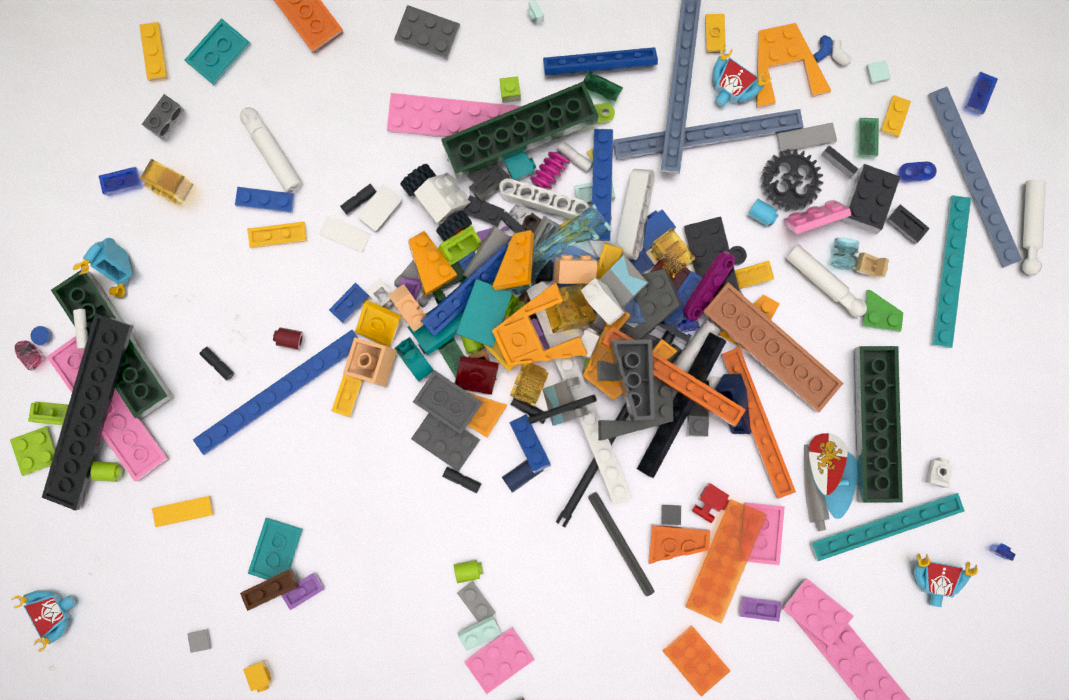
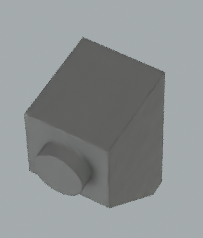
[686,402,709,437]

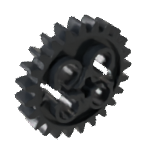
[761,149,824,211]

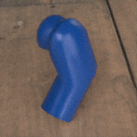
[813,35,833,63]

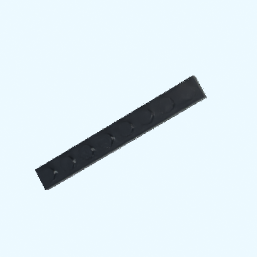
[637,332,727,479]

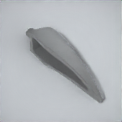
[804,444,830,531]

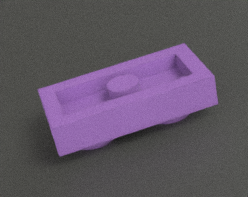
[281,572,324,610]
[739,597,782,622]

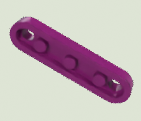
[683,251,735,321]

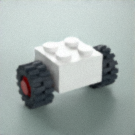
[400,163,472,242]

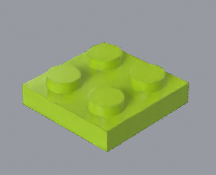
[10,426,56,476]

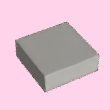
[187,629,211,653]

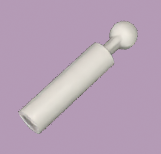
[240,107,302,193]
[1022,180,1046,275]
[786,244,867,317]
[673,320,721,373]

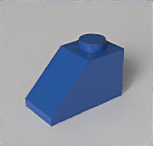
[642,209,676,252]

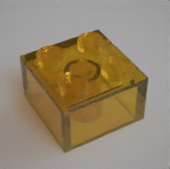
[140,159,194,204]
[651,228,696,278]
[545,283,596,333]

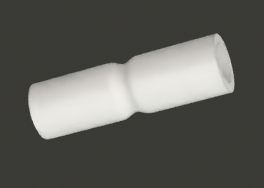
[556,141,593,172]
[73,309,88,350]

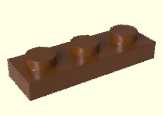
[240,569,299,611]

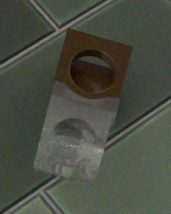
[508,202,542,233]

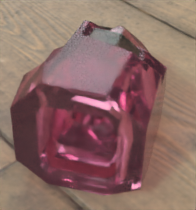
[14,340,46,371]

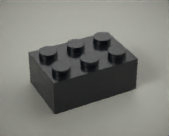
[841,164,901,234]

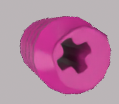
[530,152,570,189]

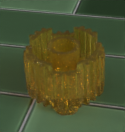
[510,363,549,405]

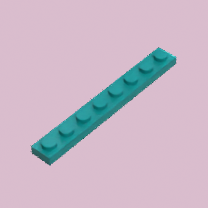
[932,195,971,348]
[810,493,965,561]

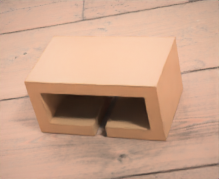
[553,254,597,284]
[388,284,426,331]

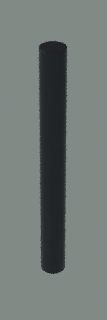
[528,394,597,424]

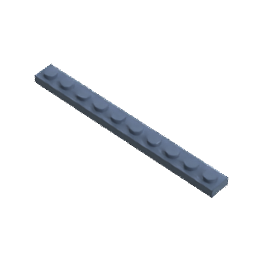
[661,0,701,174]
[928,87,1022,268]
[613,109,804,160]

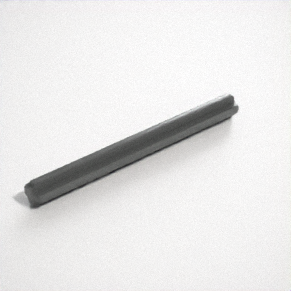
[588,492,655,596]

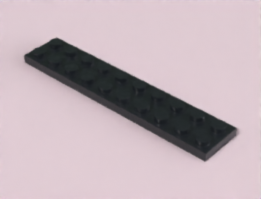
[41,313,134,511]

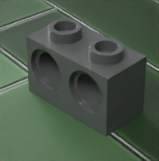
[142,94,185,141]

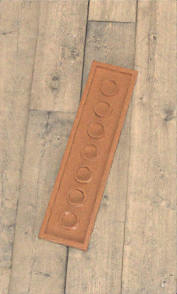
[702,282,844,413]

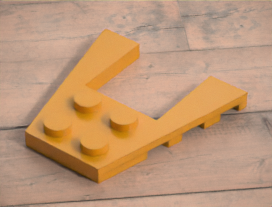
[756,23,831,108]
[492,282,588,366]
[583,309,677,401]

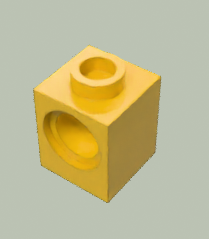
[243,660,273,693]

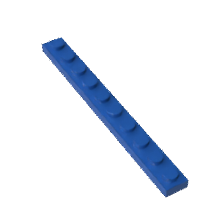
[192,329,358,456]

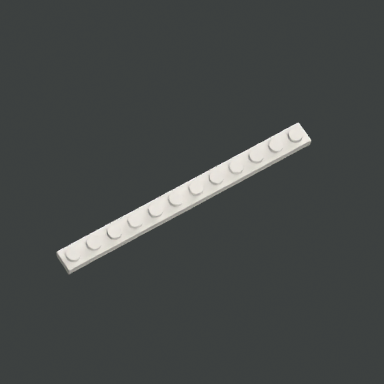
[526,281,632,505]

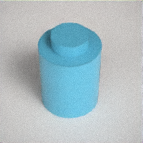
[748,198,779,226]

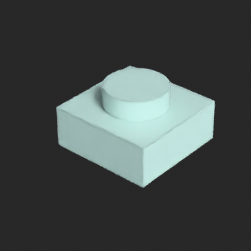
[527,0,544,24]

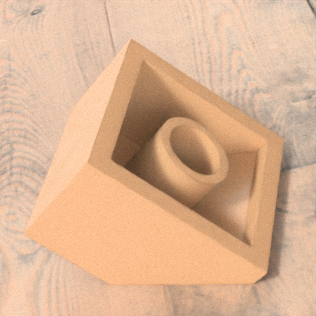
[343,337,397,387]

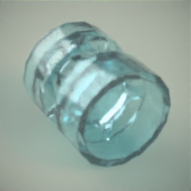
[831,238,860,269]

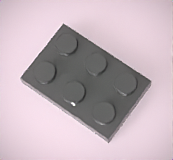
[394,5,460,60]
[413,370,483,435]
[411,413,480,472]

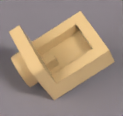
[855,252,889,278]

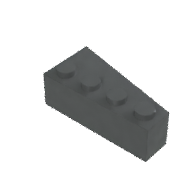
[609,339,655,422]

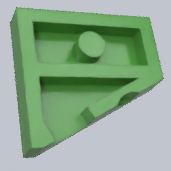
[862,290,904,332]

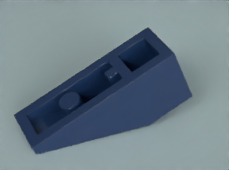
[715,374,751,434]

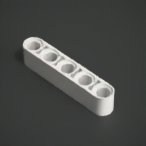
[616,169,655,260]
[499,178,590,223]

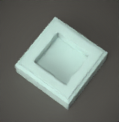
[866,60,891,84]

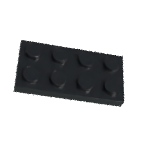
[684,216,740,297]

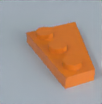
[648,525,711,564]

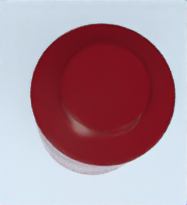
[273,327,303,350]

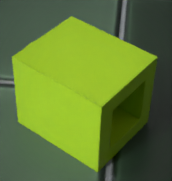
[499,76,521,103]

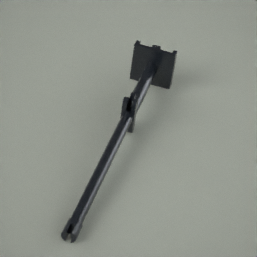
[556,321,692,528]

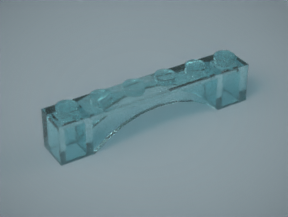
[510,204,612,297]

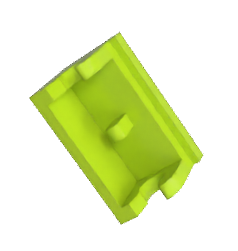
[438,225,481,266]
[28,401,68,425]

